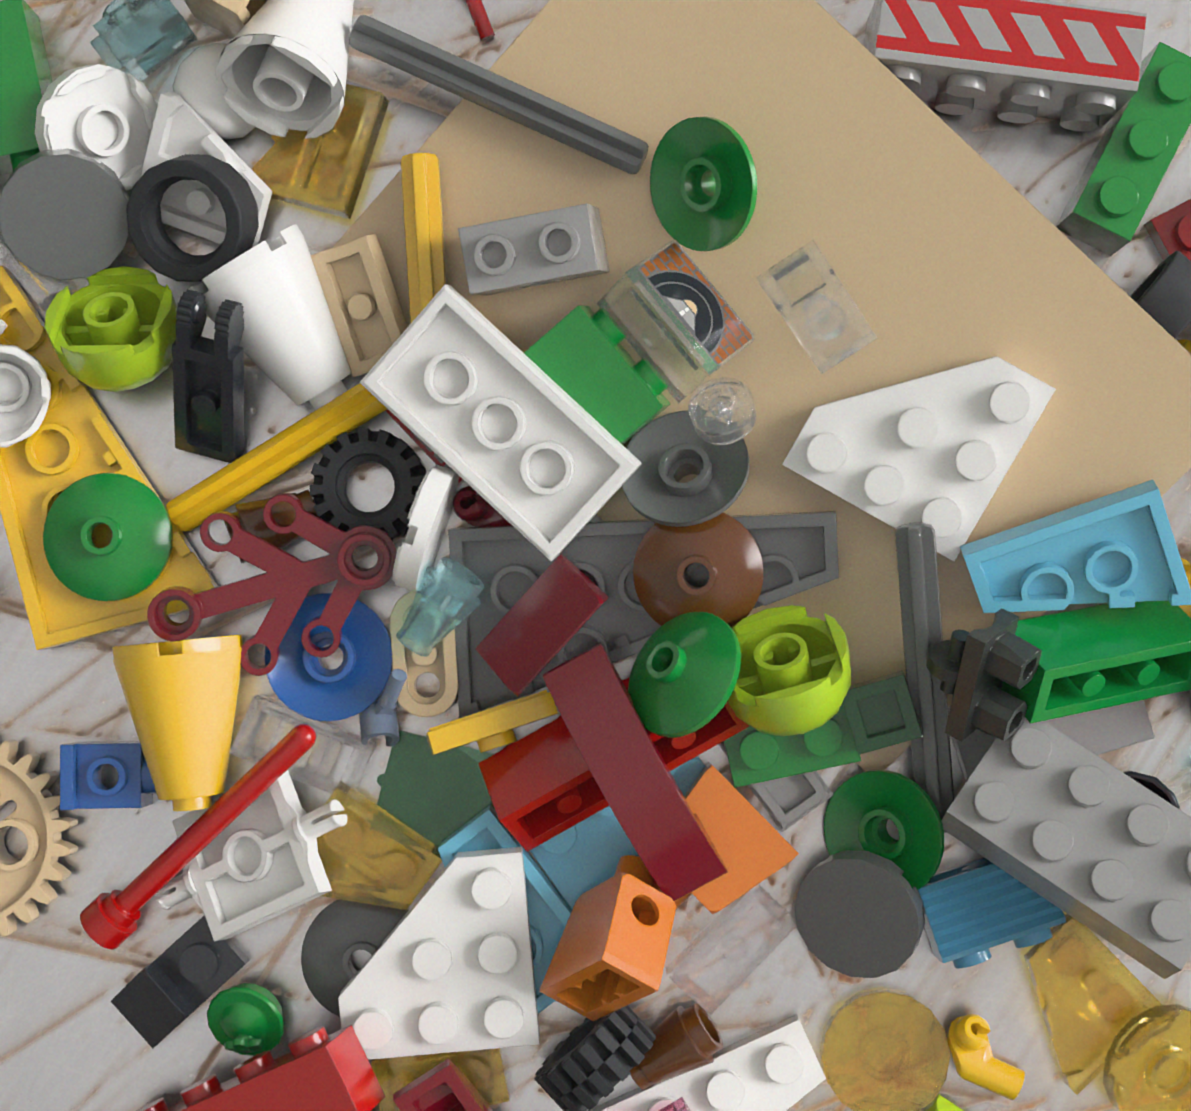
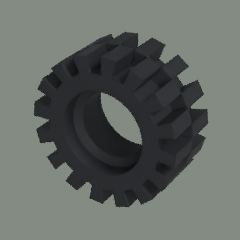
[309,428,426,542]
[534,1005,656,1111]

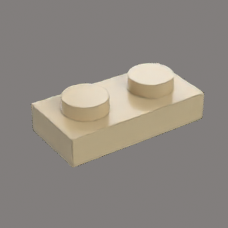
[310,234,408,377]

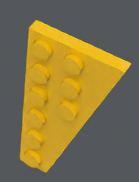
[0,266,218,650]

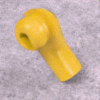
[947,1014,1025,1100]

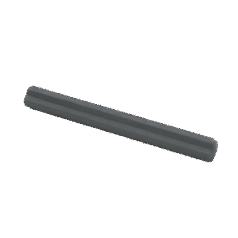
[349,15,649,174]
[895,522,954,833]

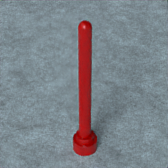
[80,724,316,950]

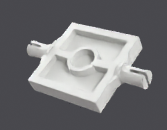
[154,770,347,941]

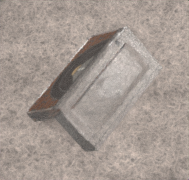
[597,240,755,404]

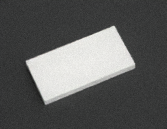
[360,284,642,561]

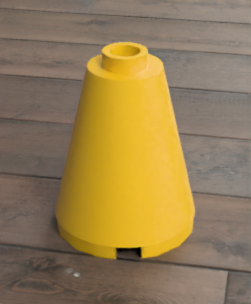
[112,634,243,811]

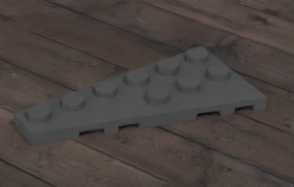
[448,511,839,718]

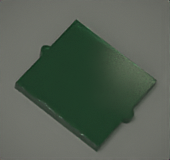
[370,729,495,849]

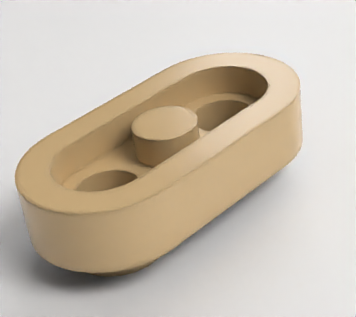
[390,589,459,717]

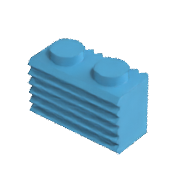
[918,858,1066,969]

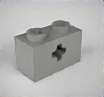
[458,203,610,295]

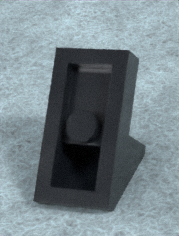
[110,915,250,1049]

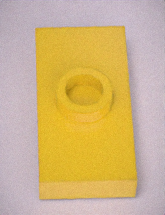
[426,690,558,756]

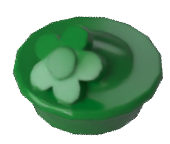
[207,983,284,1056]

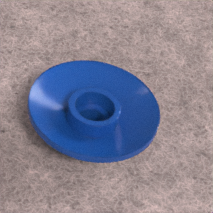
[264,593,393,721]

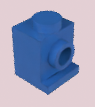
[60,741,156,810]

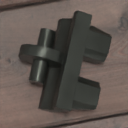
[926,609,1042,742]

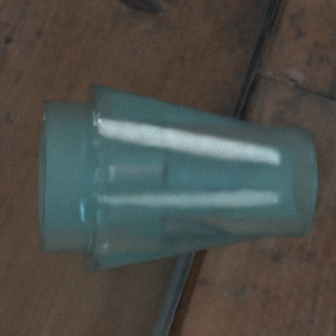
[396,557,485,657]

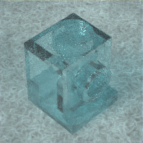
[90,0,197,81]

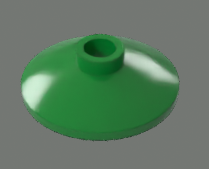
[650,116,757,252]
[43,473,173,601]
[628,612,741,738]
[824,770,944,890]

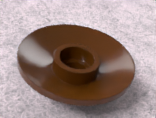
[633,512,764,628]

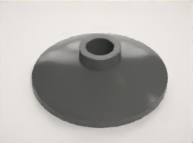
[622,410,750,527]
[301,893,409,1017]

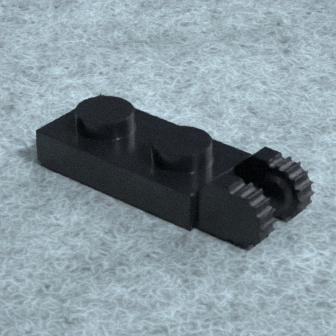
[172,289,244,463]

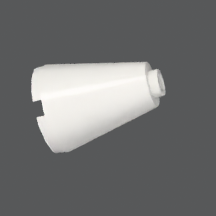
[215,0,354,139]
[188,224,351,410]

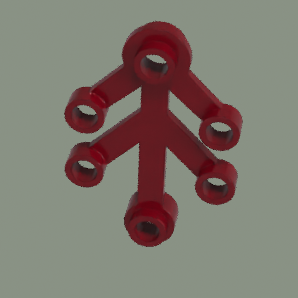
[147,493,397,676]

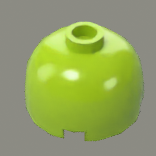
[45,266,177,392]
[728,605,851,736]

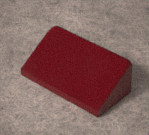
[475,553,609,697]

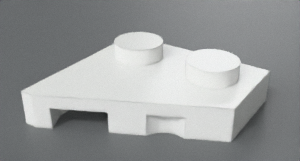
[140,92,273,248]

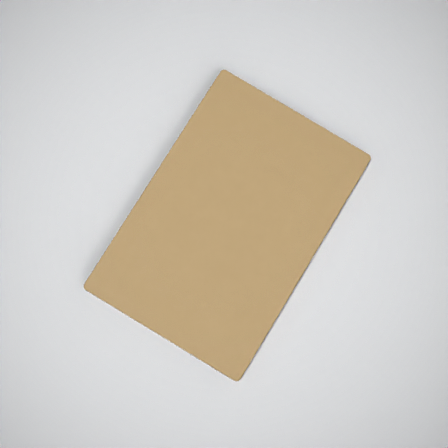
[333,0,1191,772]

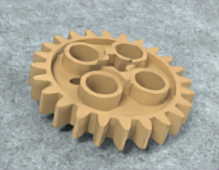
[0,739,78,937]

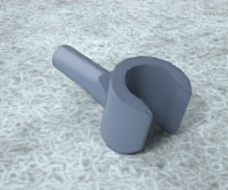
[359,669,407,747]

